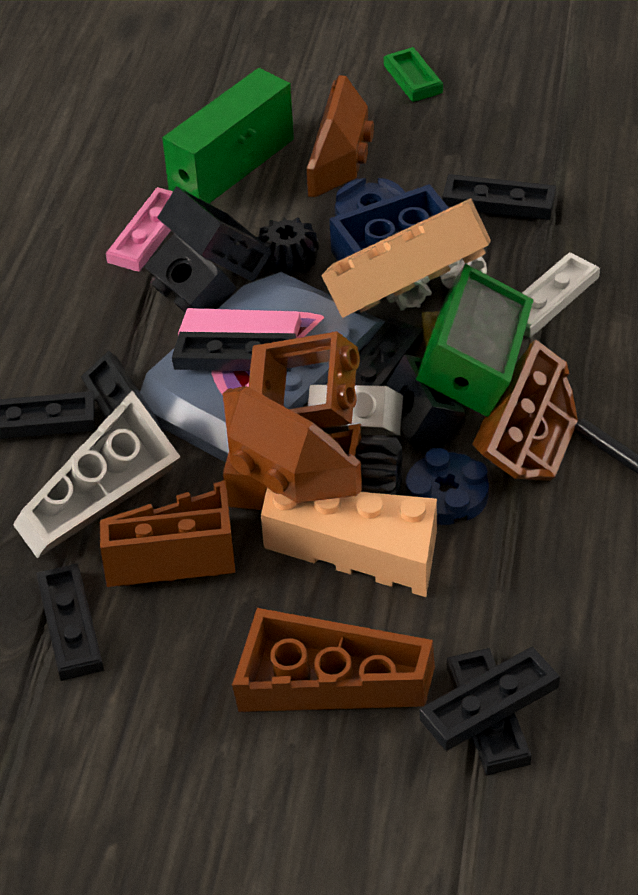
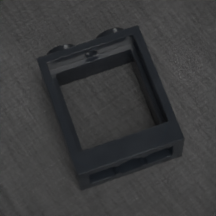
[157,186,273,282]

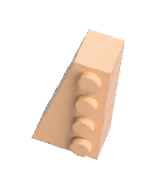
[321,198,491,318]
[261,487,437,597]

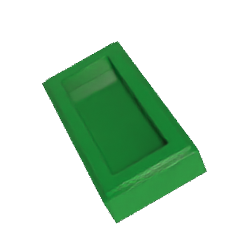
[383,47,443,102]

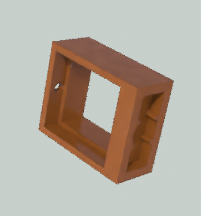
[249,331,360,428]

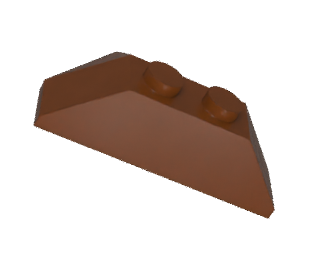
[307,75,374,197]
[472,340,578,481]
[223,386,362,503]

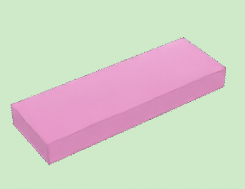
[106,187,173,272]
[178,308,302,338]

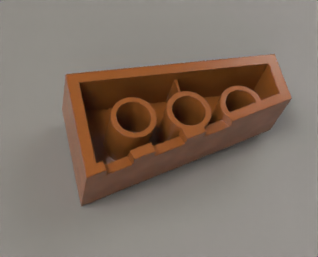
[232,608,435,712]

